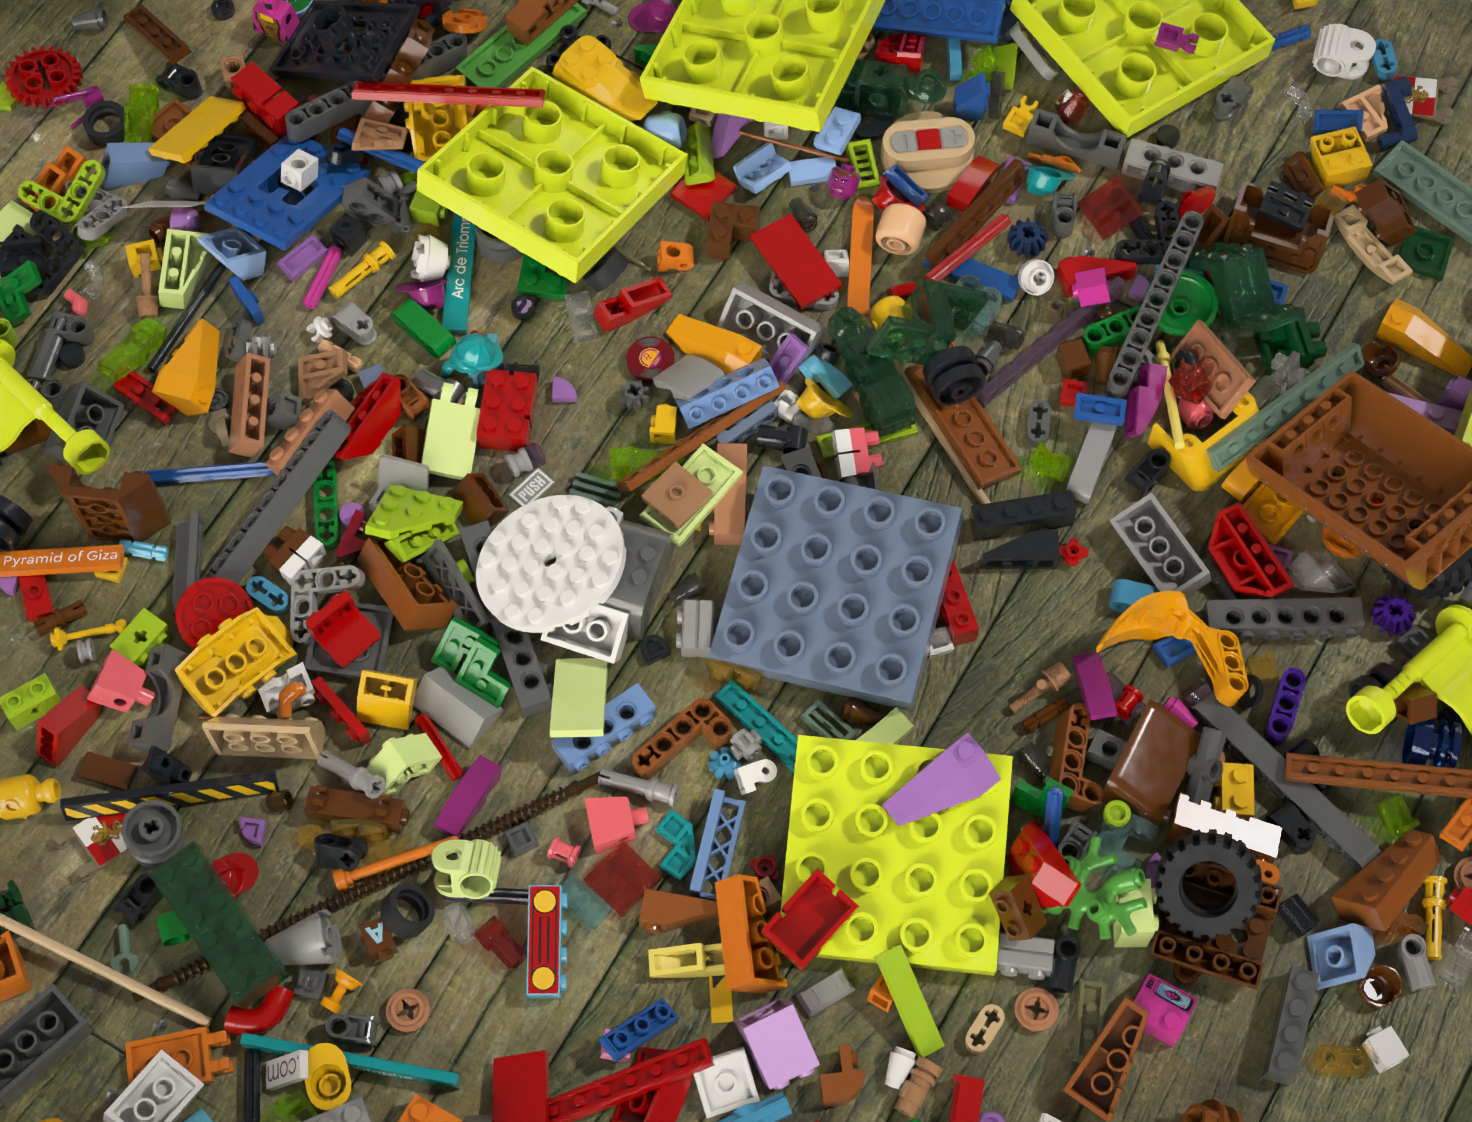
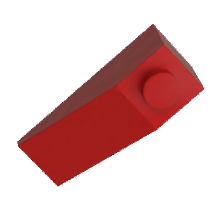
[1056,255,1137,298]

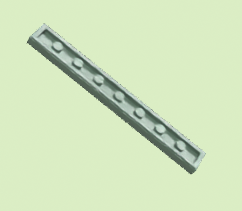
[1206,343,1365,472]

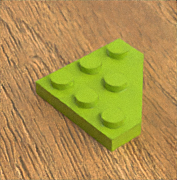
[365,484,463,540]

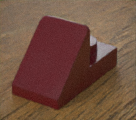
[335,509,368,559]

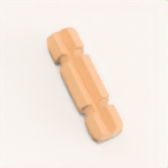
[318,340,363,372]

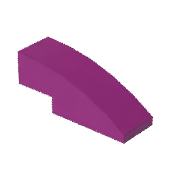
[1124,363,1168,439]
[1072,652,1117,720]
[434,755,502,837]

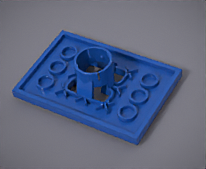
[205,134,370,251]

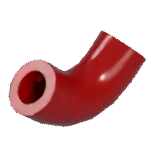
[224,985,295,1035]

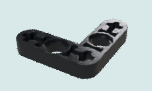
[1114,200,1185,265]
[30,211,85,298]

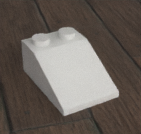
[102,1049,204,1122]

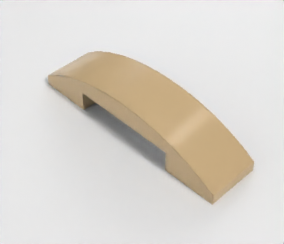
[1334,205,1413,284]

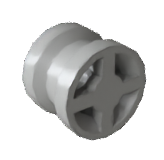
[376,170,403,194]
[505,447,533,478]

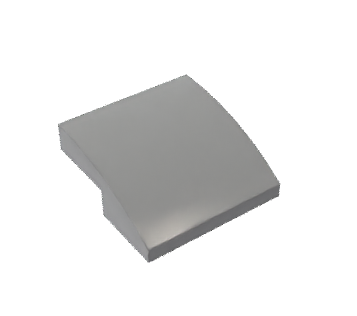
[653,354,724,400]

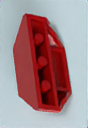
[875,33,927,78]
[333,372,401,460]
[1207,502,1295,597]
[1009,819,1082,908]

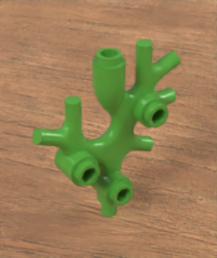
[1042,836,1147,939]

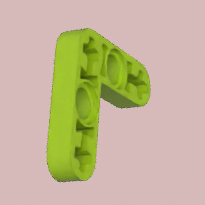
[18,160,106,225]

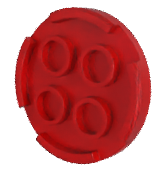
[175,577,254,649]

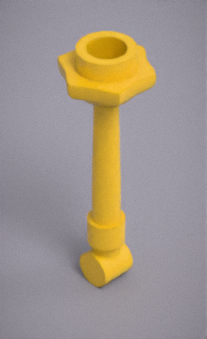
[50,619,127,651]

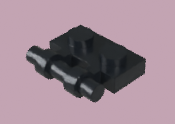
[1257,180,1315,234]

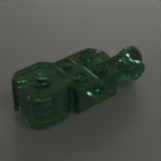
[832,57,947,118]
[827,306,916,437]

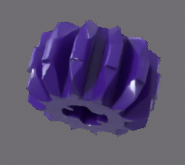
[1370,592,1416,637]

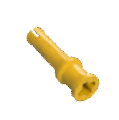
[328,241,395,300]
[1422,876,1448,960]

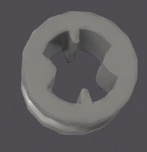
[77,638,96,663]

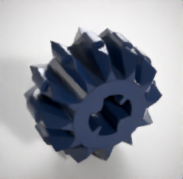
[1007,217,1048,259]

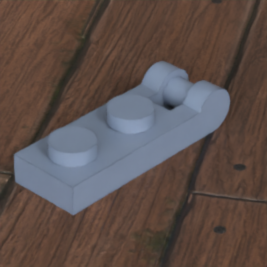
[717,400,778,444]

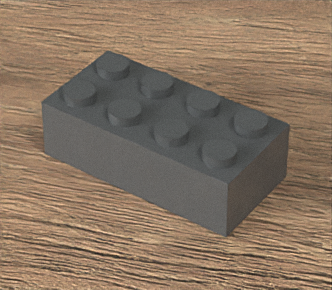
[0,983,95,1107]

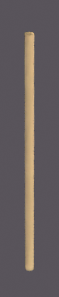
[858,315,991,504]
[0,913,212,1027]

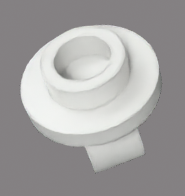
[306,316,333,343]

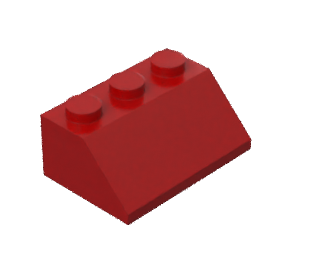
[610,1046,694,1122]

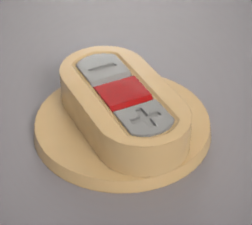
[880,111,975,194]

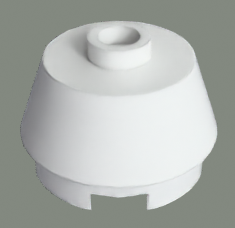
[411,234,450,282]

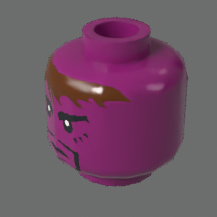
[826,163,861,200]

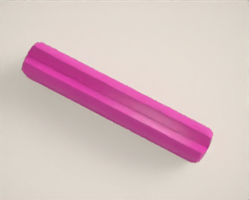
[303,245,342,310]

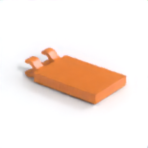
[125,1026,234,1085]

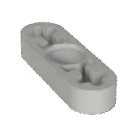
[1009,21,1060,80]

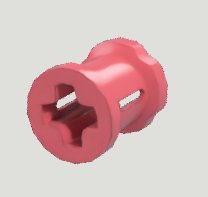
[547,836,581,869]

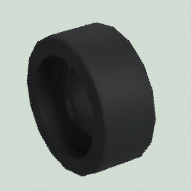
[83,100,131,147]
[583,247,629,292]
[380,883,435,938]

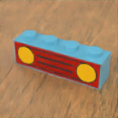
[527,885,568,998]

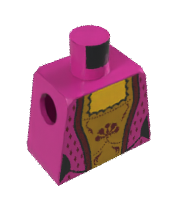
[252,0,300,43]

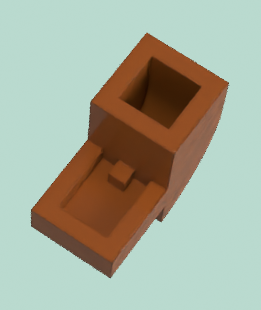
[819,1043,865,1108]

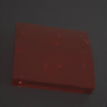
[1077,175,1144,241]
[583,841,662,917]

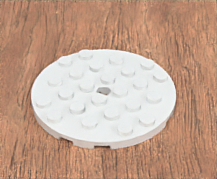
[476,495,626,633]

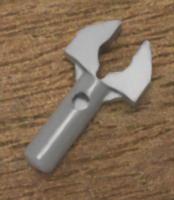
[580,0,619,16]

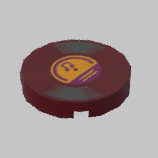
[626,336,675,383]

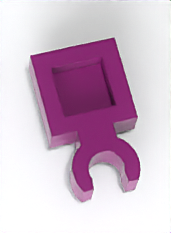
[1154,22,1199,54]

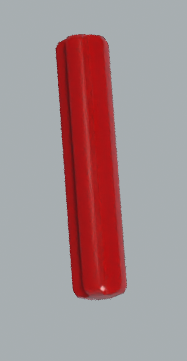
[414,713,464,781]

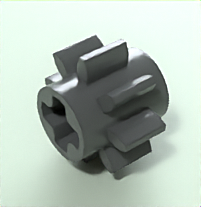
[620,380,649,411]

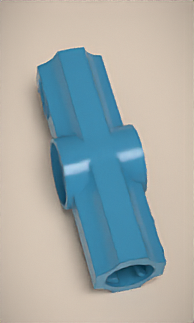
[718,1092,792,1122]

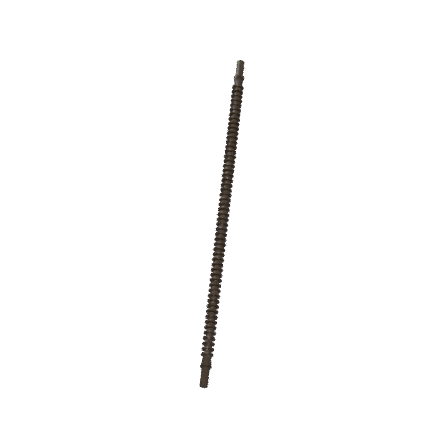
[132,771,605,1003]

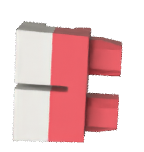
[831,427,883,481]

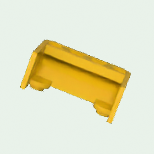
[1147,392,1259,492]

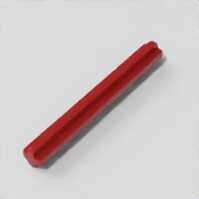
[925,214,1011,286]

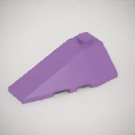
[712,113,753,159]
[882,732,1001,827]

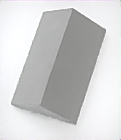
[413,667,504,750]

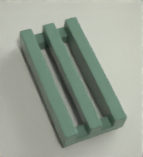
[569,472,624,508]
[800,698,857,740]

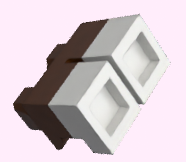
[262,526,326,586]

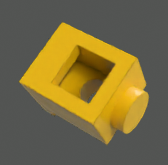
[125,239,164,278]
[649,404,677,444]

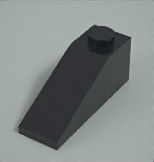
[981,528,1060,569]

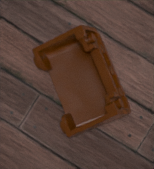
[1224,181,1336,274]
[1101,699,1201,830]

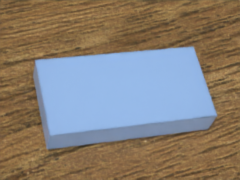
[788,157,836,186]

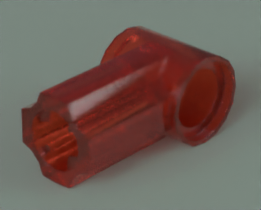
[473,915,527,971]

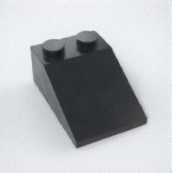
[191,134,257,195]

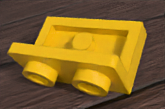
[1213,762,1255,818]

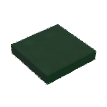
[1398,226,1455,281]

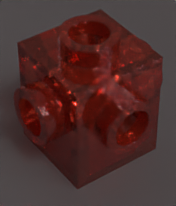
[1168,362,1214,405]

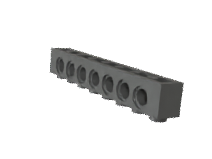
[459,520,553,718]

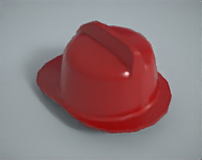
[872,175,925,212]
[196,852,259,900]

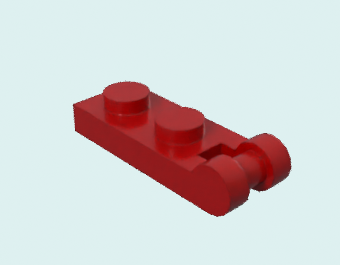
[112,368,179,426]

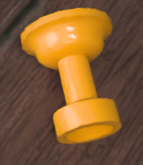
[319,968,364,1013]

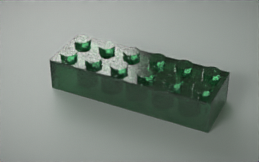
[149,841,291,1009]

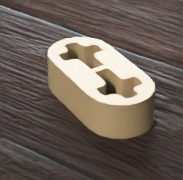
[965,1004,1005,1054]

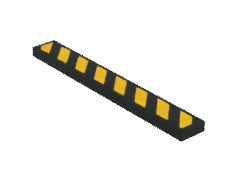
[60,770,280,821]

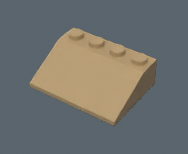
[202,714,325,759]

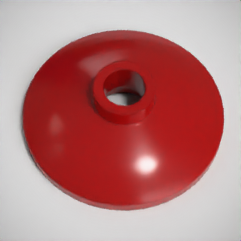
[1177,186,1216,221]

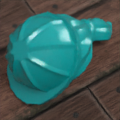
[439,333,503,378]

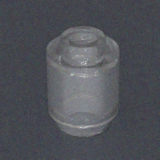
[442,902,478,945]

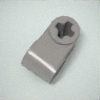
[331,301,378,347]

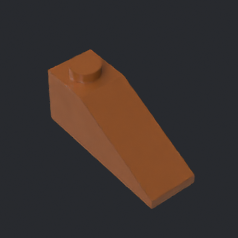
[639,889,719,934]

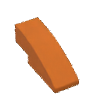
[22,145,88,211]

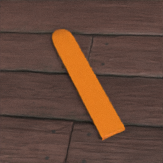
[846,196,874,317]

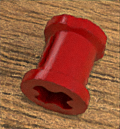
[1114,685,1144,720]

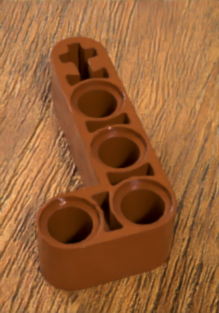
[632,698,732,780]
[1048,703,1104,813]

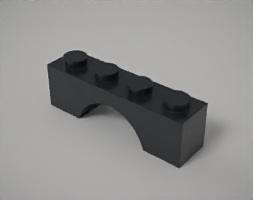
[969,490,1077,541]

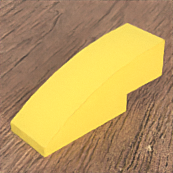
[648,943,725,978]

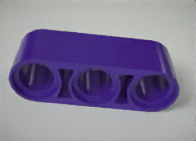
[1264,668,1306,745]

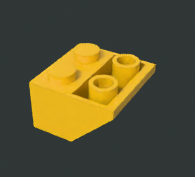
[1310,126,1373,191]
[357,669,418,730]

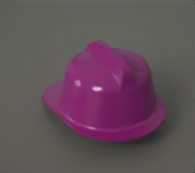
[628,0,678,33]
[394,279,448,310]

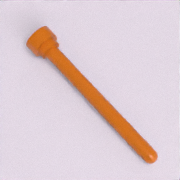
[332,836,459,891]

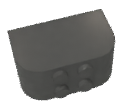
[599,520,674,640]

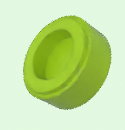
[456,558,476,584]
[1103,800,1131,829]

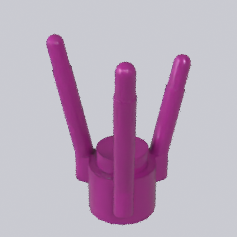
[47,85,104,129]

